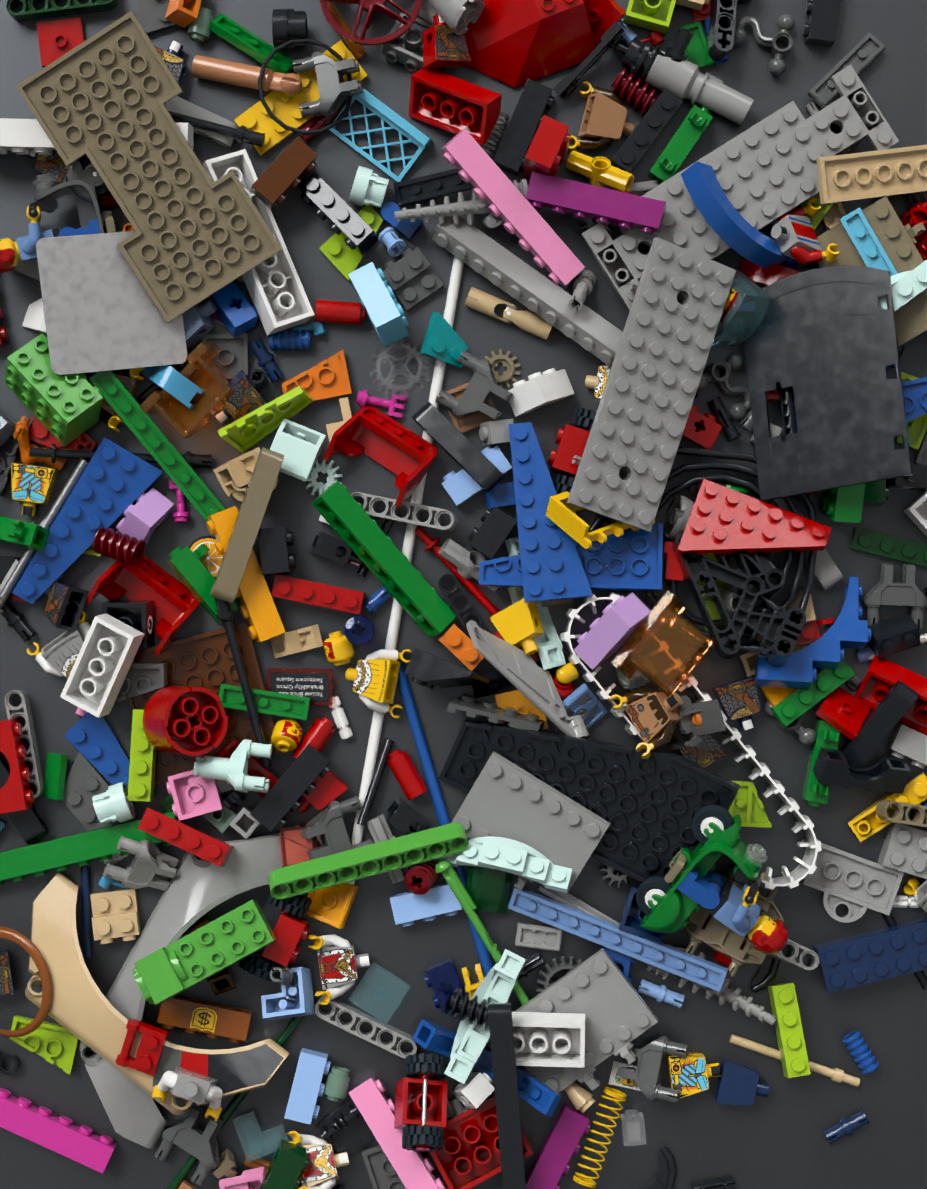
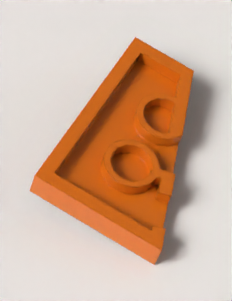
[282,350,352,402]

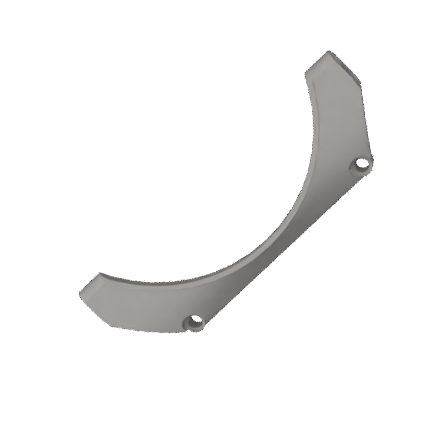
[79,832,313,1149]

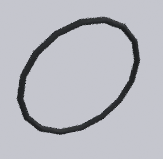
[258,38,353,135]

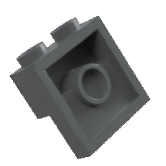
[382,12,434,72]
[382,247,444,311]

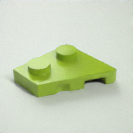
[728,780,772,828]

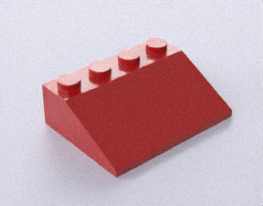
[430,1095,534,1189]

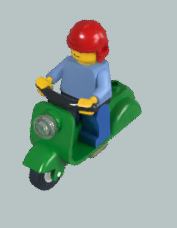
[636,805,788,954]

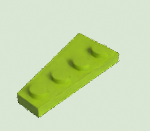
[218,386,313,453]

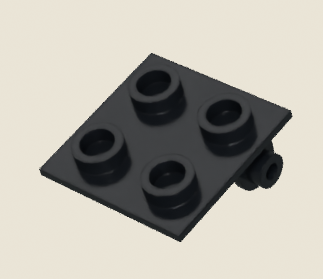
[316,1098,375,1157]

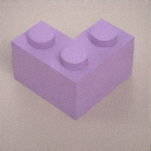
[116,488,174,545]

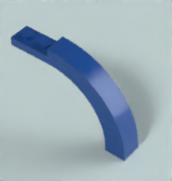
[681,161,800,268]
[412,1019,562,1117]

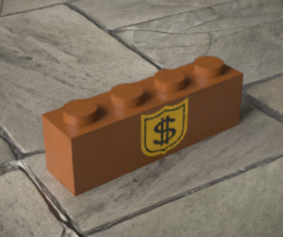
[157,995,253,1043]

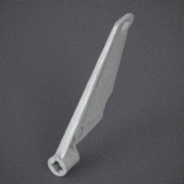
[466,620,590,739]

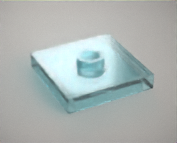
[348,961,411,1024]

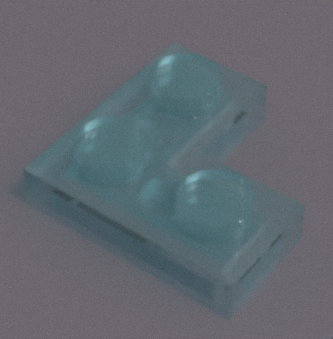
[232,1111,289,1163]

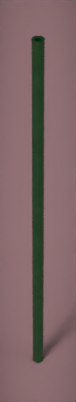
[166,992,319,1189]

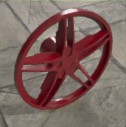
[320,0,422,45]

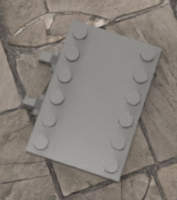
[451,752,610,897]
[514,948,658,1093]

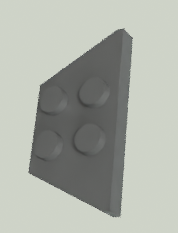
[203,316,249,401]
[62,752,137,831]

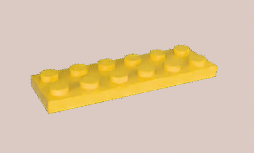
[234,40,368,157]

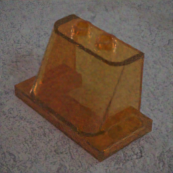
[139,342,235,438]
[611,591,713,696]

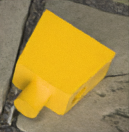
[490,598,544,656]

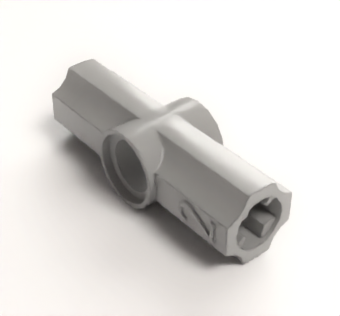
[438,538,498,591]
[366,814,408,884]

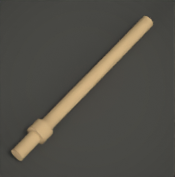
[729,1034,860,1087]

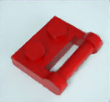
[115,1019,169,1076]

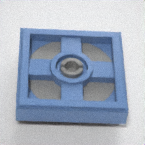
[562,683,608,730]

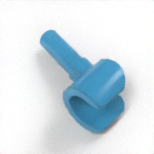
[293,322,326,337]
[99,876,131,890]

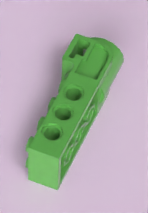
[133,899,277,1005]

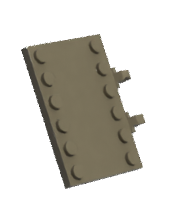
[817,196,927,347]

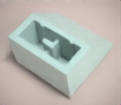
[270,418,326,482]

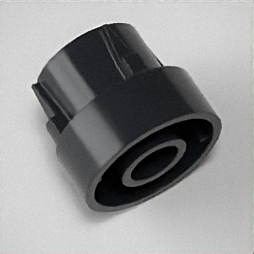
[272,9,308,48]

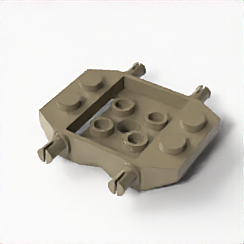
[684,864,784,978]

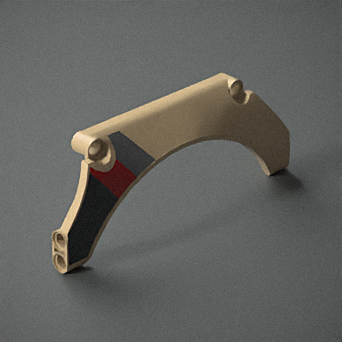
[25,872,289,1115]

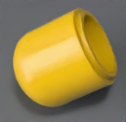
[556,662,579,684]

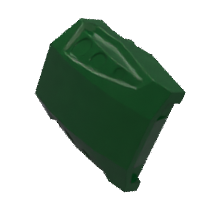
[465,866,513,914]

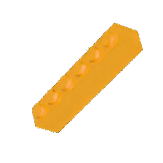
[206,506,285,642]

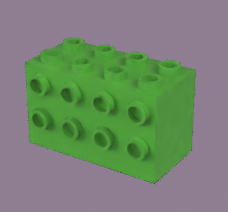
[4,333,103,447]

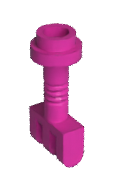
[356,389,407,419]
[169,477,190,523]

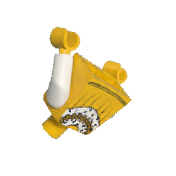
[345,649,412,718]

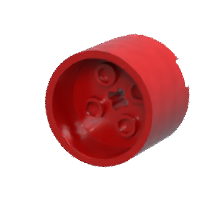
[143,686,228,756]

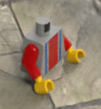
[771,198,840,265]

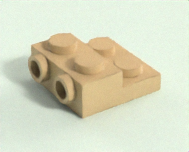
[90,889,142,944]

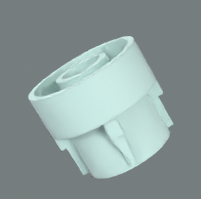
[348,166,389,208]
[92,782,135,824]

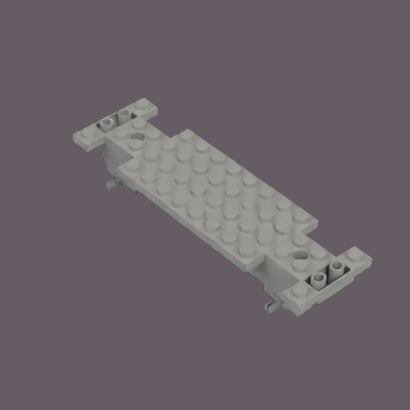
[581,64,899,312]

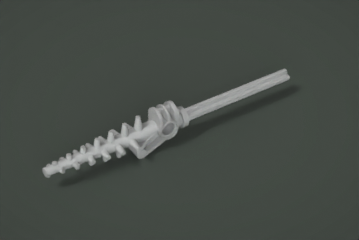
[394,179,658,228]
[538,884,776,1025]

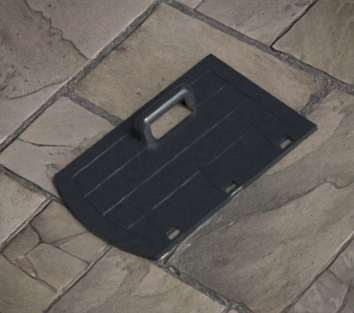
[740,266,913,501]

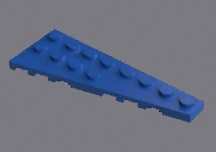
[509,422,592,603]

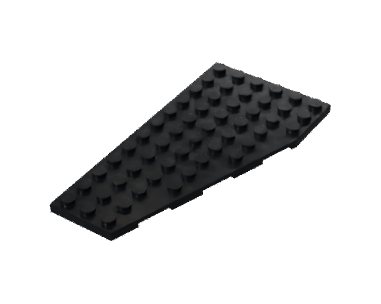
[438,719,740,882]

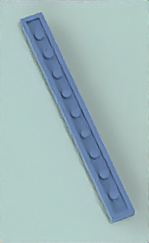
[508,887,728,992]

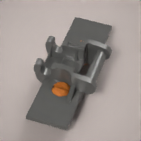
[668,696,726,750]

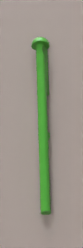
[435,860,530,1006]

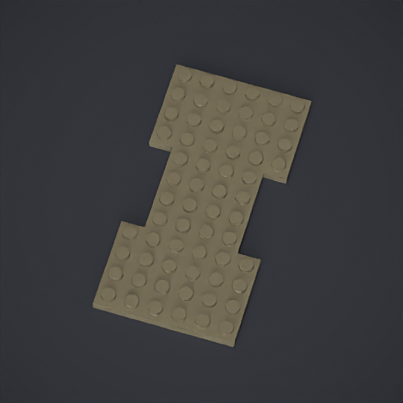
[16,11,283,323]

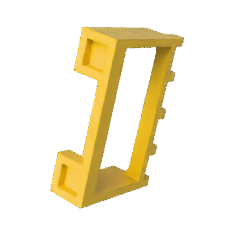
[545,491,655,549]

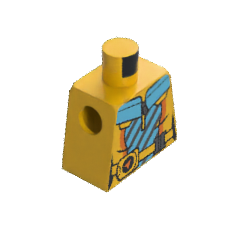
[11,463,58,516]
[667,1053,721,1098]

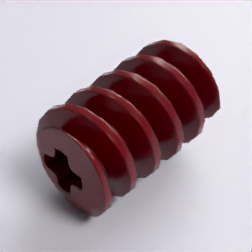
[610,68,660,116]
[93,527,145,566]
[405,859,442,895]

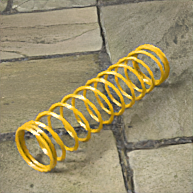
[573,1087,627,1188]

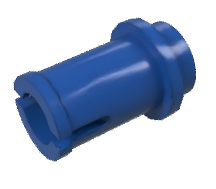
[363,586,392,614]

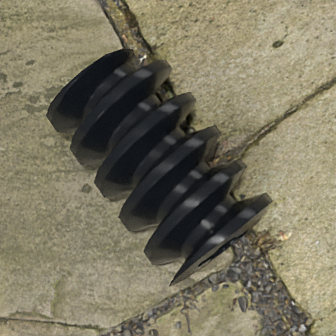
[444,988,495,1031]

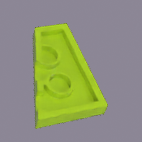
[319,205,384,282]
[9,1015,79,1075]

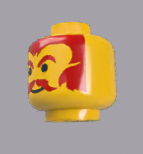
[323,631,355,666]
[271,718,303,752]

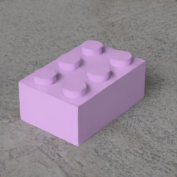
[573,592,651,670]

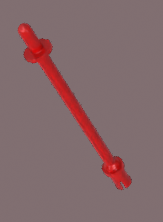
[415,527,540,662]

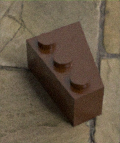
[251,136,318,209]

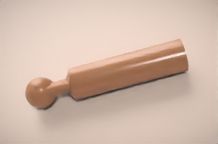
[192,55,302,96]

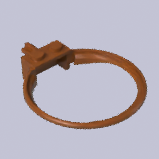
[0,926,52,1037]

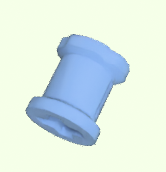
[378,227,406,257]

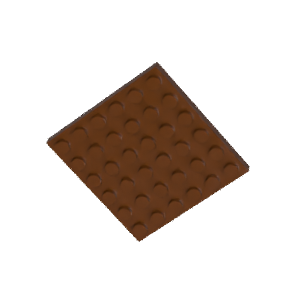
[128,622,281,786]

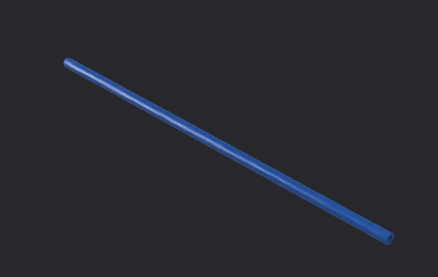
[397,663,493,977]

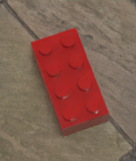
[522,115,571,180]

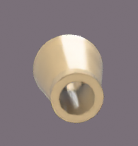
[563,1081,595,1114]

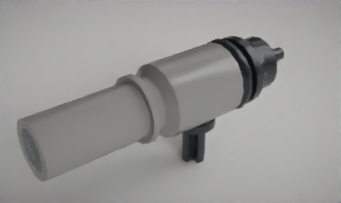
[610,28,754,125]

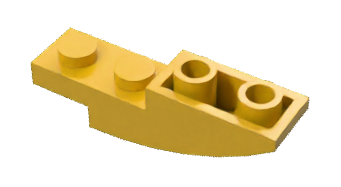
[848,772,927,842]

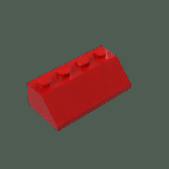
[408,67,502,145]
[855,655,927,735]

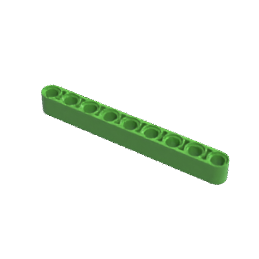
[268,822,469,900]

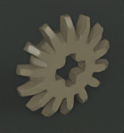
[484,349,520,388]

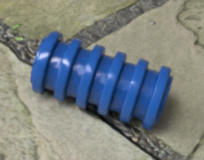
[269,330,311,351]
[842,1031,879,1074]

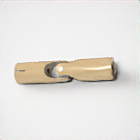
[464,287,553,340]

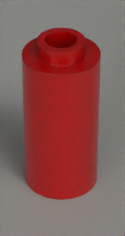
[315,299,366,325]
[292,716,336,758]
[386,749,428,801]

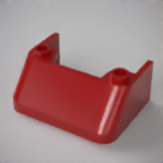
[324,406,438,507]
[85,555,200,656]

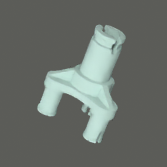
[193,739,272,794]

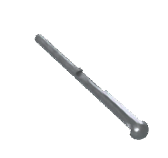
[0,459,88,615]

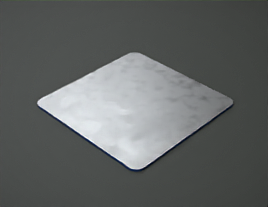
[36,231,187,375]

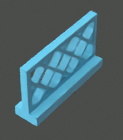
[329,88,433,182]
[840,207,898,277]

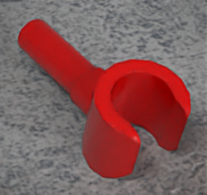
[638,31,664,47]

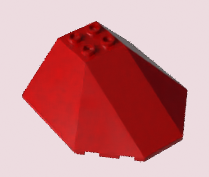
[464,0,596,88]

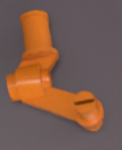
[13,416,66,471]

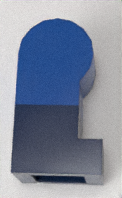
[381,202,423,242]

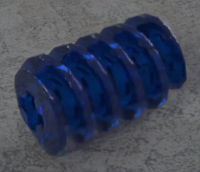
[344,616,375,645]

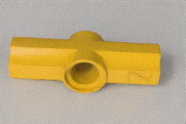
[566,150,634,193]

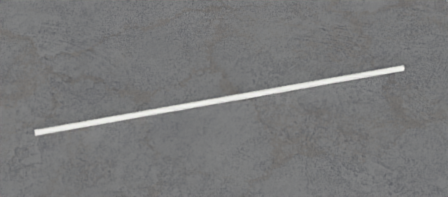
[349,256,464,885]

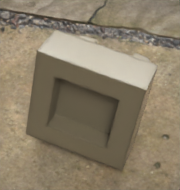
[212,1148,238,1179]

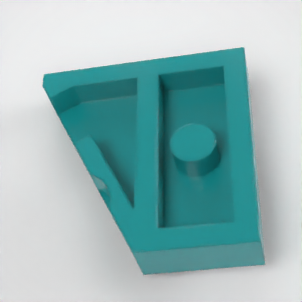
[420,312,468,368]

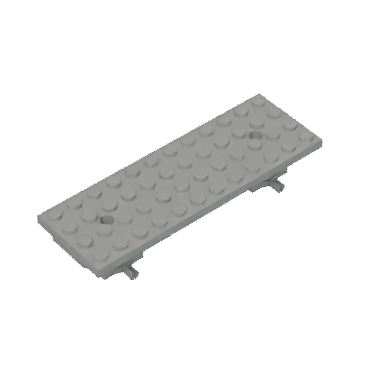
[567,237,736,532]

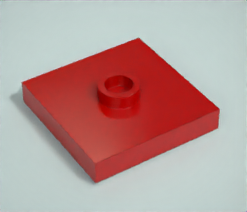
[583,0,626,45]
[36,17,85,68]
[815,686,870,740]

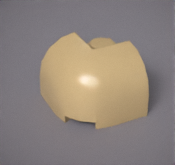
[213,447,278,502]

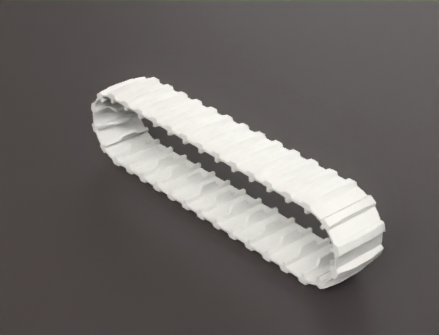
[560,592,821,890]

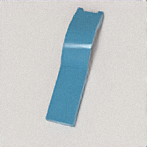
[140,365,205,410]

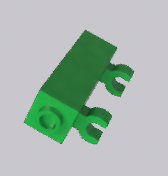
[648,105,713,184]
[0,516,50,552]
[166,543,239,624]
[802,719,841,807]

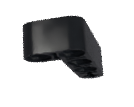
[707,0,751,61]

